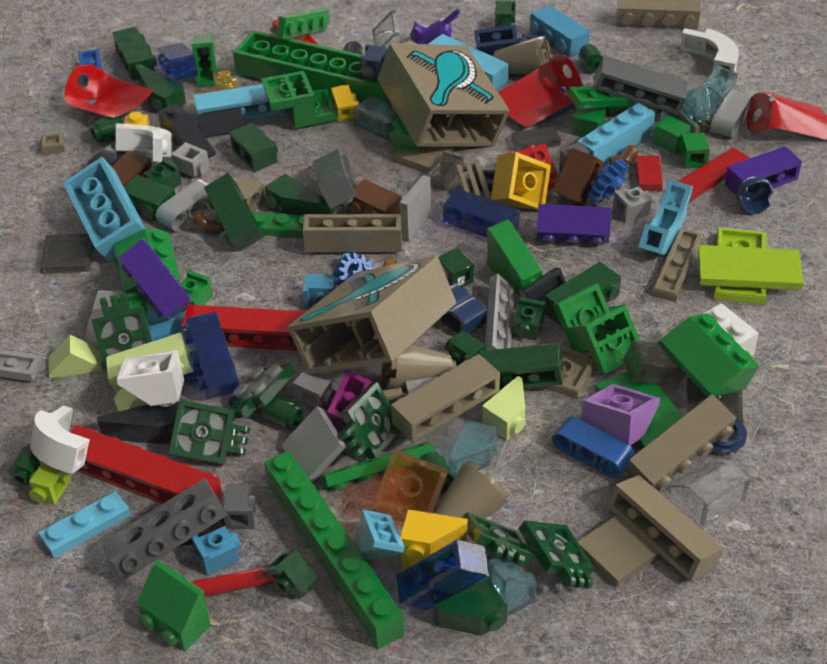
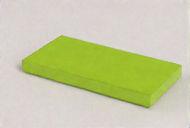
[714,228,767,305]
[698,245,804,290]

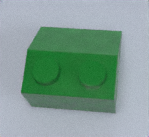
[136,560,211,651]

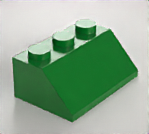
[113,228,180,299]
[658,313,759,397]

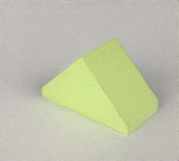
[49,335,102,378]

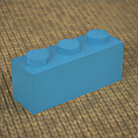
[530,5,590,57]

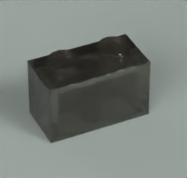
[623,340,686,387]

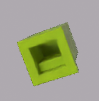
[29,460,72,505]

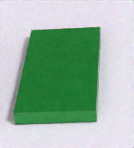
[595,367,683,449]

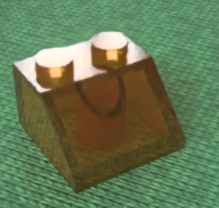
[371,449,448,522]

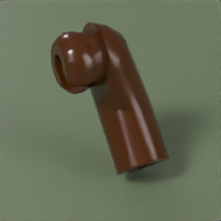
[609,145,638,166]
[191,210,225,234]

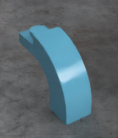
[638,180,693,254]

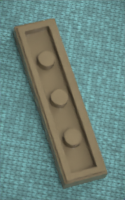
[652,228,704,302]

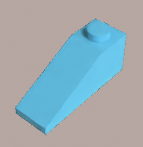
[354,510,405,560]

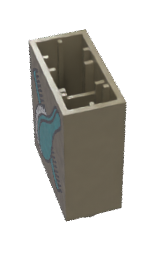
[377,43,510,146]
[288,256,456,374]

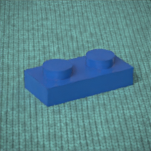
[78,48,103,82]

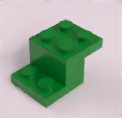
[262,71,338,128]
[553,283,645,375]

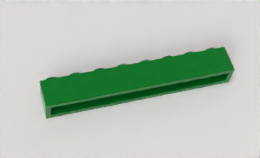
[264,450,405,649]

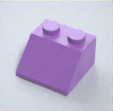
[582,384,660,446]

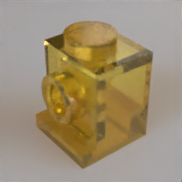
[213,70,238,92]

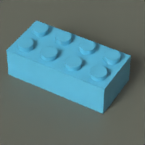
[62,157,145,262]

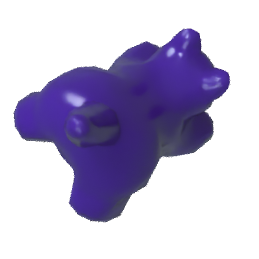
[410,9,460,44]

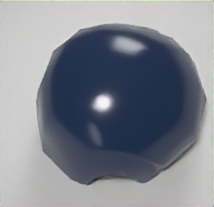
[736,176,774,215]

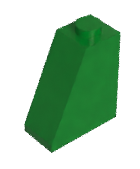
[192,34,218,87]
[487,219,543,297]

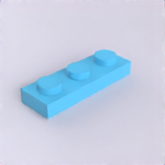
[38,491,131,558]

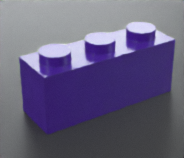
[725,146,802,195]
[536,204,611,245]
[118,238,194,320]

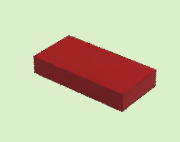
[636,155,663,191]

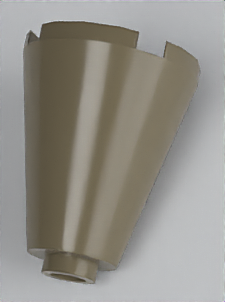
[492,36,551,76]
[382,344,456,390]
[433,461,508,518]

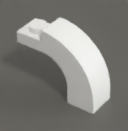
[680,29,739,82]
[116,124,171,161]
[30,406,90,474]

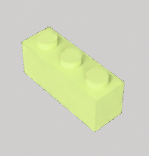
[106,332,193,393]

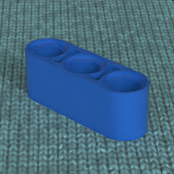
[552,417,635,479]

